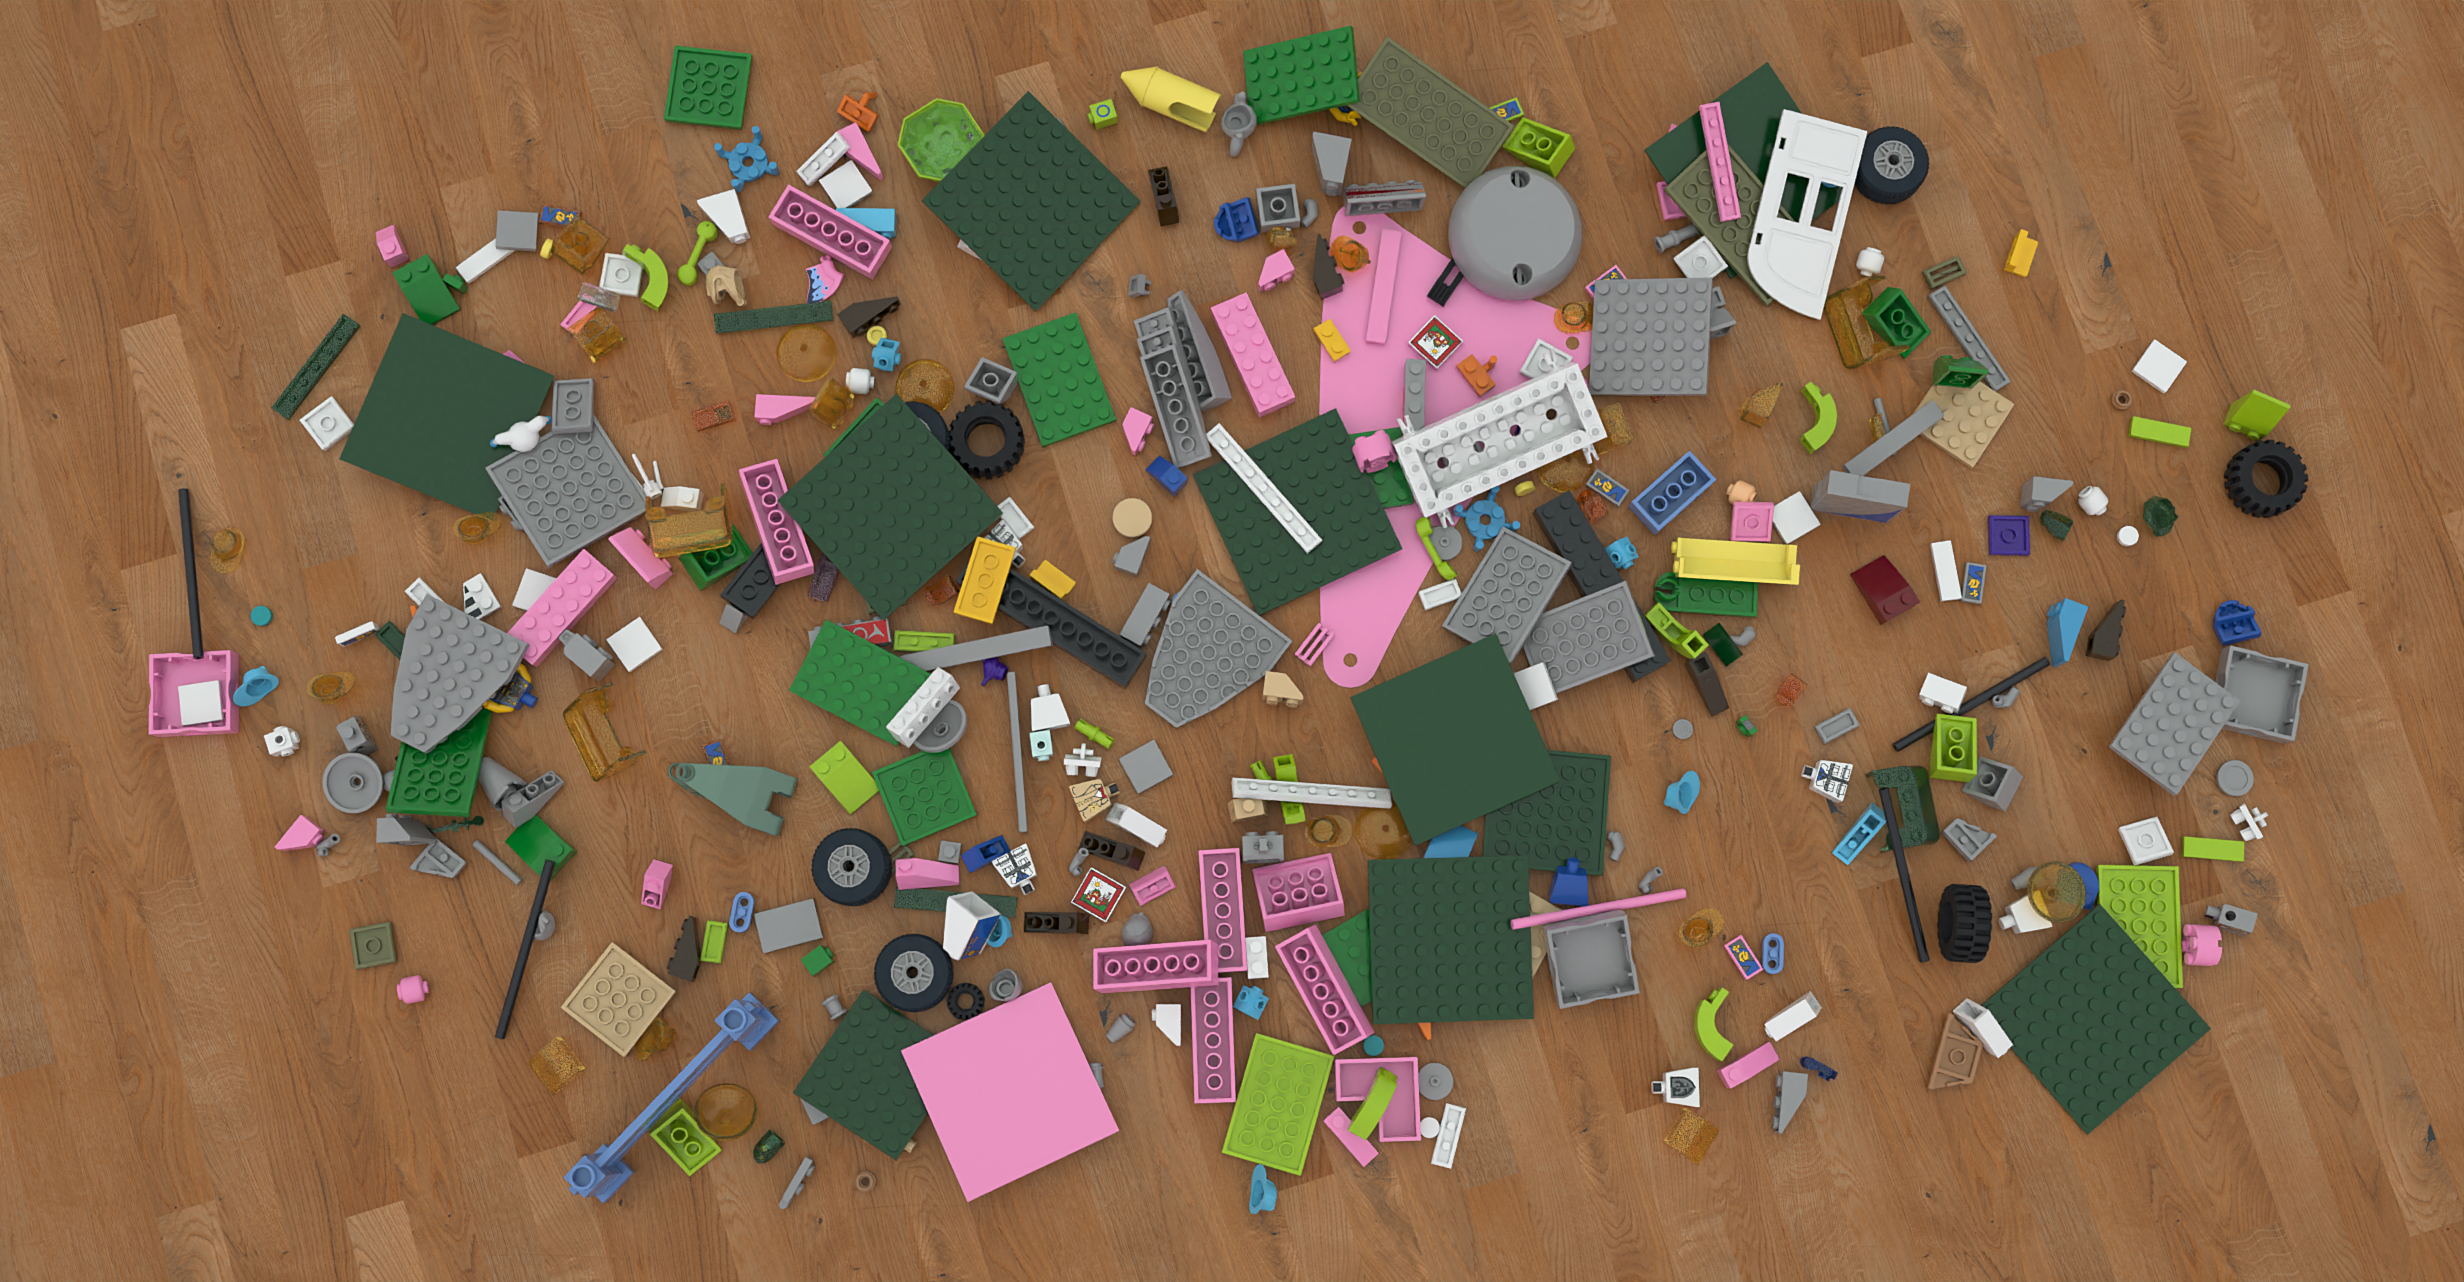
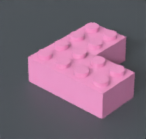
[1334,1057,1421,1142]

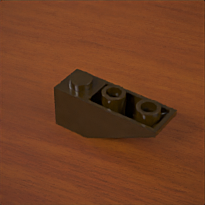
[1148,166,1179,227]
[1313,234,1345,300]
[837,297,901,338]
[2086,600,2126,661]
[1684,652,1729,717]
[1078,831,1145,871]
[1024,912,1089,934]
[667,915,702,982]

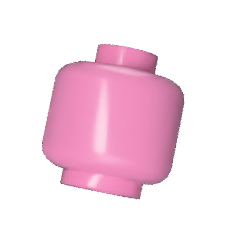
[397,975,429,1004]

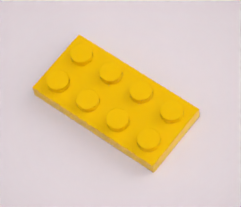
[954,536,1016,625]

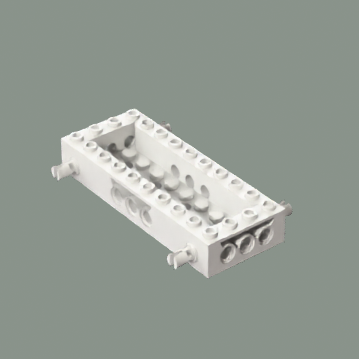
[1392,350,1608,528]

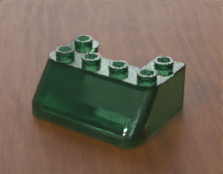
[1865,765,1940,853]

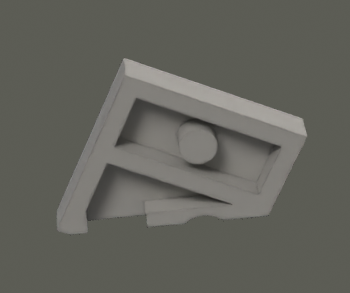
[1941,818,1997,862]
[409,837,468,879]

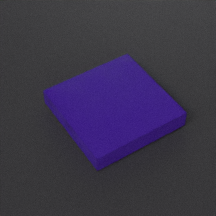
[1988,515,2030,556]

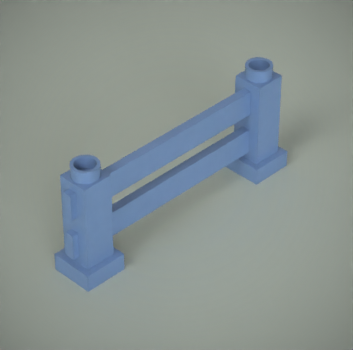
[564,992,780,1203]

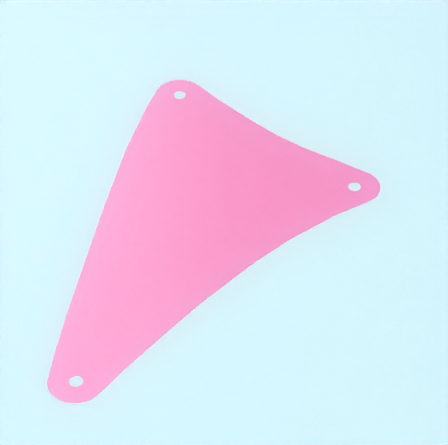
[1319,206,1592,688]

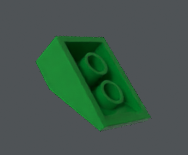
[392,254,461,325]
[1861,287,1931,358]
[1932,355,1989,389]
[679,524,753,591]
[505,814,577,880]

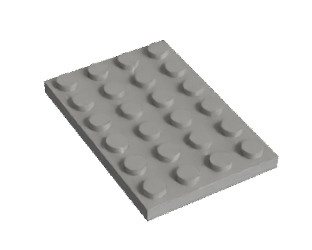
[1442,527,1572,665]
[1523,581,1655,694]
[2108,652,2240,796]

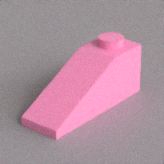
[835,123,884,180]
[755,394,818,425]
[896,858,960,890]
[1716,1041,1780,1089]
[1322,1107,1379,1167]

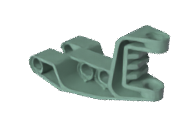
[667,762,798,837]

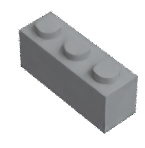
[1120,583,1171,649]

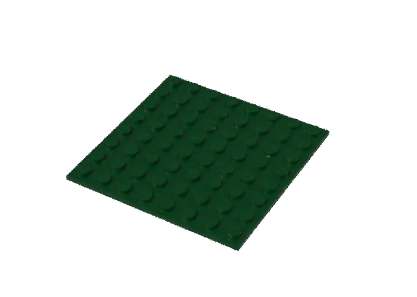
[1644,62,1842,279]
[922,91,1141,312]
[339,313,554,521]
[777,394,1003,620]
[1193,408,1403,616]
[1350,633,1560,846]
[1367,855,1534,1024]
[1980,904,2211,1135]

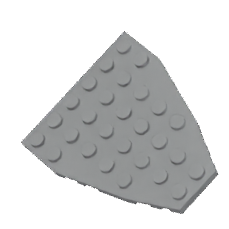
[1145,569,1292,728]
[391,594,530,754]

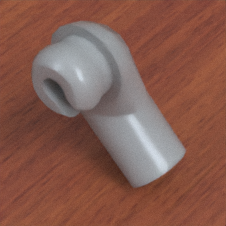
[1300,199,1318,228]
[1729,626,1756,646]
[1992,687,2020,708]
[1607,831,1625,862]
[316,834,340,857]
[1069,848,1089,877]
[1639,867,1663,894]

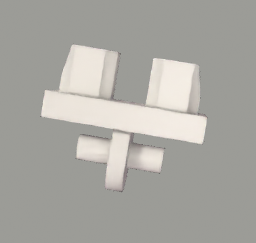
[1064,743,1102,777]
[2230,803,2268,841]

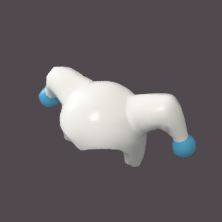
[490,416,552,452]

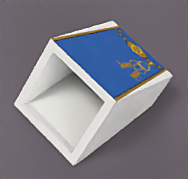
[943,891,1001,960]

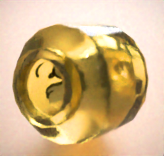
[1266,226,1296,253]

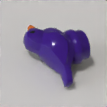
[981,657,1008,686]

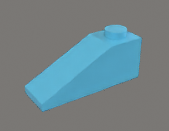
[836,208,897,239]
[1832,802,1886,865]

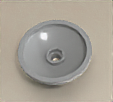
[913,699,967,753]
[323,752,384,813]

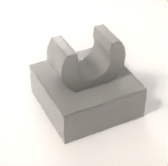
[1128,273,1151,298]

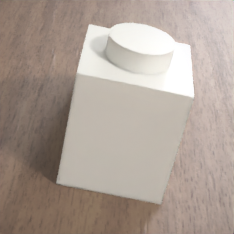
[661,486,704,513]
[1152,1004,1181,1046]

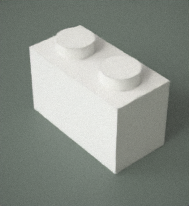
[1919,673,1967,714]
[1245,936,1269,979]

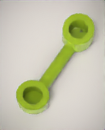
[677,221,718,286]
[1415,516,1458,580]

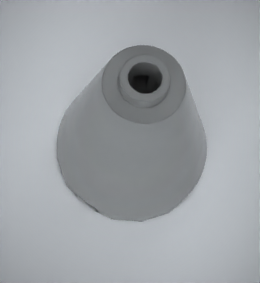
[478,757,528,812]

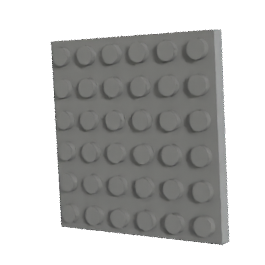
[1589,277,1713,396]
[485,415,653,568]

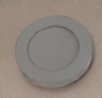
[1429,525,1462,561]
[2216,760,2254,796]
[1418,1063,1453,1100]

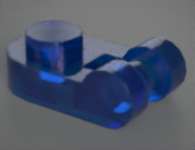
[1800,1056,1838,1082]

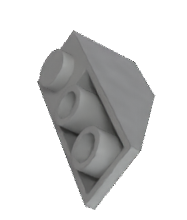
[501,770,564,828]
[1772,1071,1808,1134]

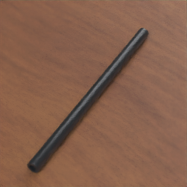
[178,488,204,660]
[1892,657,2050,752]
[1878,787,1930,962]
[495,860,556,1039]

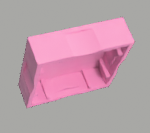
[149,650,239,737]

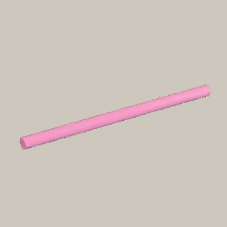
[1510,888,1686,930]

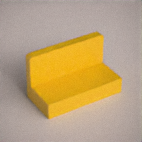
[2004,229,2038,277]
[1030,560,1076,601]

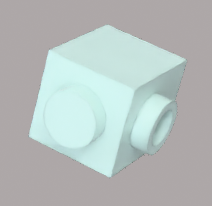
[1030,730,1054,761]

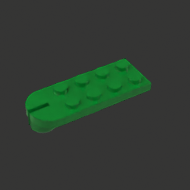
[1653,572,1758,618]

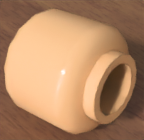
[1726,480,1758,505]

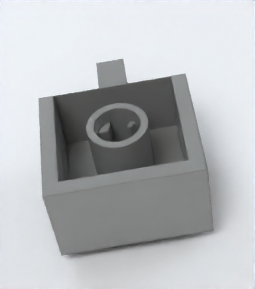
[559,629,615,683]
[1242,831,1284,864]

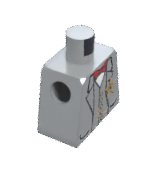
[336,716,378,755]
[2204,904,2258,937]

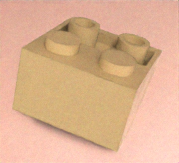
[1262,671,1303,708]

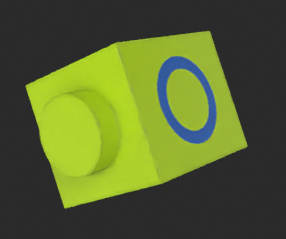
[1087,99,1118,130]

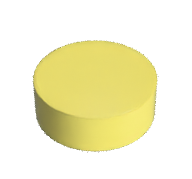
[540,238,556,259]
[867,326,887,346]
[1514,481,1535,496]

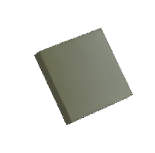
[349,922,398,970]

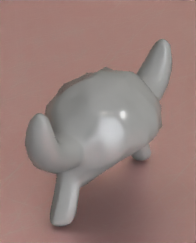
[1221,91,1257,157]

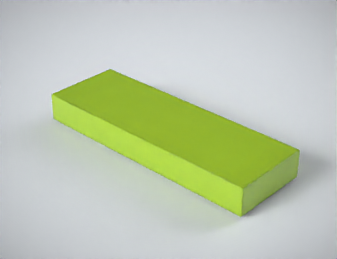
[2128,416,2191,448]
[893,630,955,652]
[2181,836,2244,862]

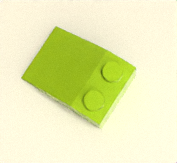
[1502,117,1575,178]
[2223,389,2291,440]
[1930,714,1977,783]
[809,741,879,815]
[649,1099,722,1176]

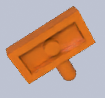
[836,91,879,132]
[1456,354,1497,397]

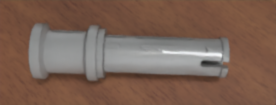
[1653,224,1700,254]

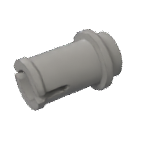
[1089,1062,1104,1088]

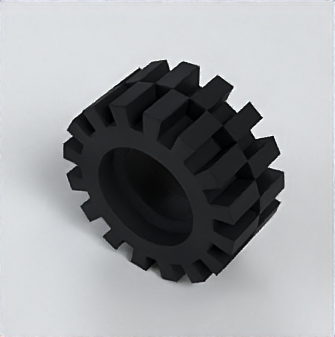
[947,983,985,1020]

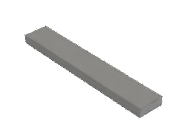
[1928,285,2011,392]
[1842,400,1945,476]

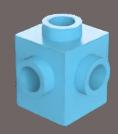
[872,338,901,371]
[1605,537,1639,570]
[1233,985,1269,1020]

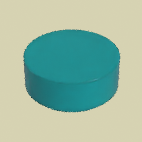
[251,606,273,626]
[1363,1035,1384,1056]

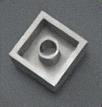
[1256,184,1300,233]

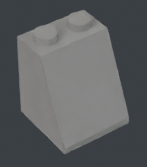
[1311,131,1352,196]

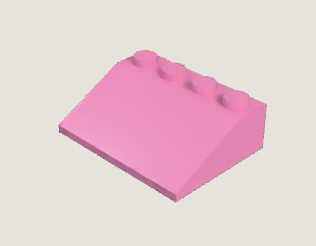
[1252,853,1345,932]

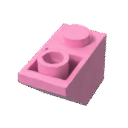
[1258,249,1295,292]
[1122,407,1154,456]
[641,859,673,910]

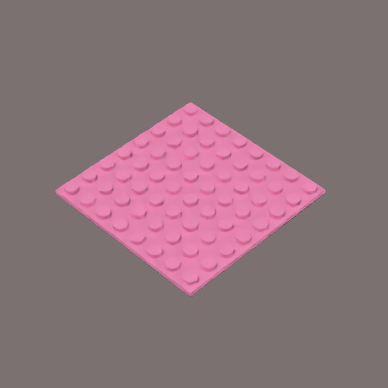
[901,982,1119,1202]

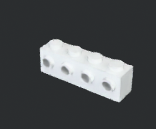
[886,667,960,748]

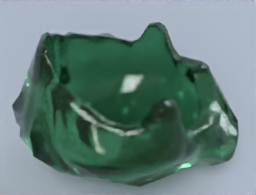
[2143,495,2178,537]

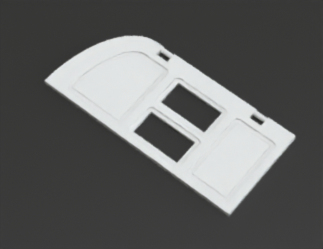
[1747,109,1867,320]

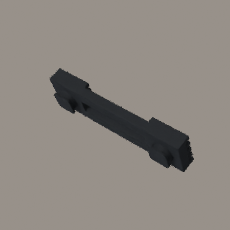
[1427,258,1464,307]

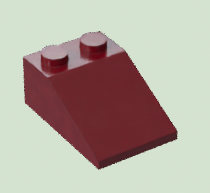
[1850,555,1920,625]

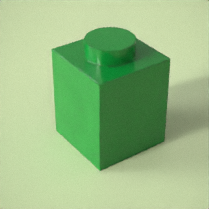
[801,945,835,977]

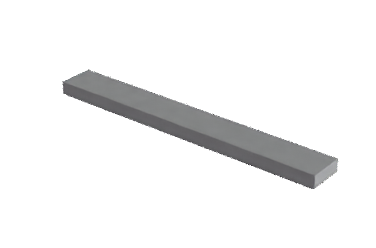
[898,626,1053,671]
[1007,672,1028,834]

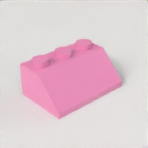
[608,527,673,590]

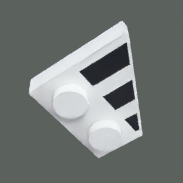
[463,573,502,620]

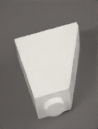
[697,189,751,244]
[1105,802,1167,847]
[1764,991,1822,1041]
[1952,998,2013,1058]

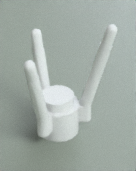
[632,454,664,500]

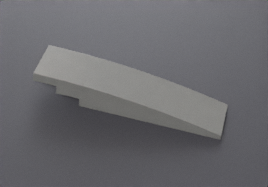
[1134,307,1211,469]

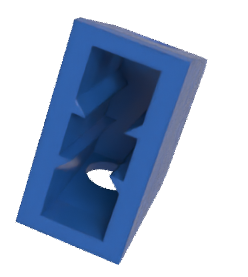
[1548,857,1589,906]

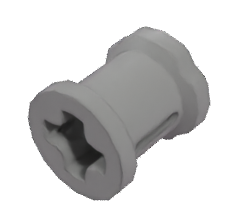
[821,994,847,1021]

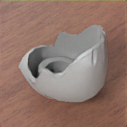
[527,910,556,941]
[1122,912,1153,946]
[988,968,1023,1001]

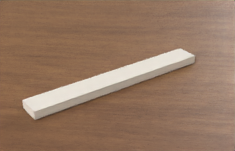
[1207,423,1322,554]
[1231,778,1392,809]

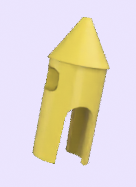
[1121,66,1222,133]

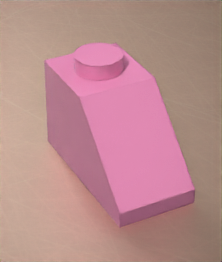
[376,224,409,268]
[275,815,326,851]

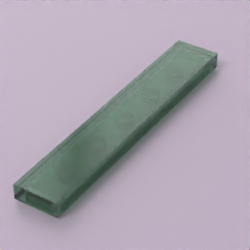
[714,301,834,334]
[271,314,361,420]
[894,887,1017,918]

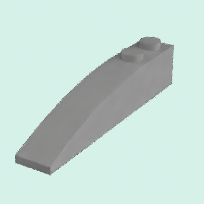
[1167,290,1232,412]

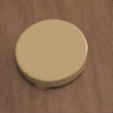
[1113,498,1152,539]

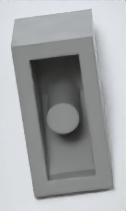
[1112,536,1151,577]

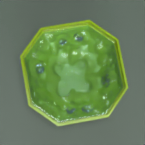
[898,98,985,183]

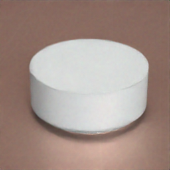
[2117,526,2139,547]
[1420,1117,1440,1138]

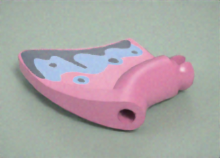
[806,255,844,306]

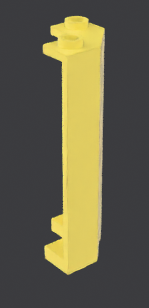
[1671,537,1800,585]

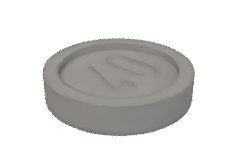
[1672,719,1693,739]

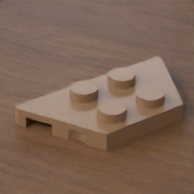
[1927,1013,1983,1089]

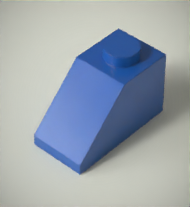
[1146,456,1188,497]
[961,835,1010,873]

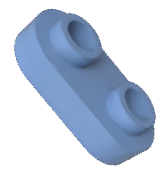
[729,892,755,933]
[1762,933,1784,974]

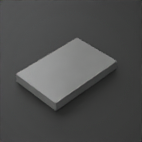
[551,378,595,434]
[754,898,824,954]

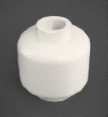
[1856,247,1884,277]
[846,368,874,395]
[2078,486,2108,515]

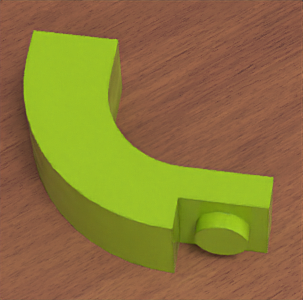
[622,244,668,312]
[1799,382,1837,455]
[1644,602,1709,659]
[1273,754,1306,824]
[1694,987,1733,1062]
[1348,1067,1398,1141]

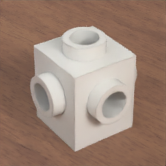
[264,726,300,757]

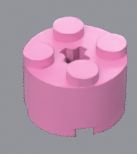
[1352,430,1397,473]
[2181,924,2222,966]

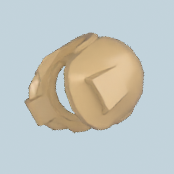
[706,265,747,306]

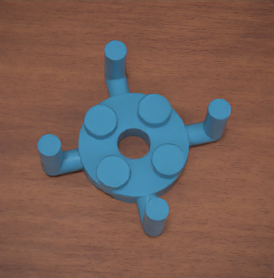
[714,126,780,193]
[1453,486,1520,552]

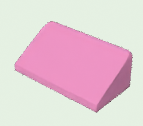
[1129,866,1176,906]

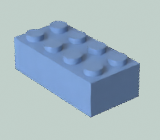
[1628,450,1717,536]

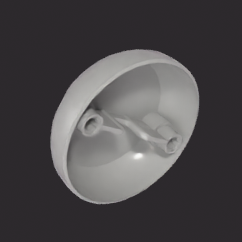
[1448,166,1583,301]

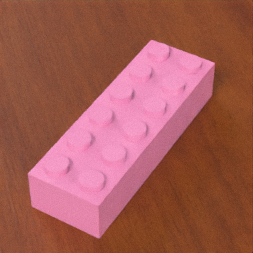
[768,184,892,280]
[1211,292,1295,418]
[739,459,814,585]
[507,549,617,667]
[1199,848,1247,973]
[1275,924,1375,1055]
[1093,940,1218,994]
[1191,977,1236,1103]

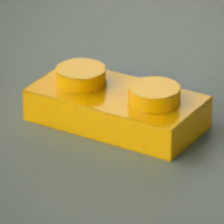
[1313,319,1351,362]

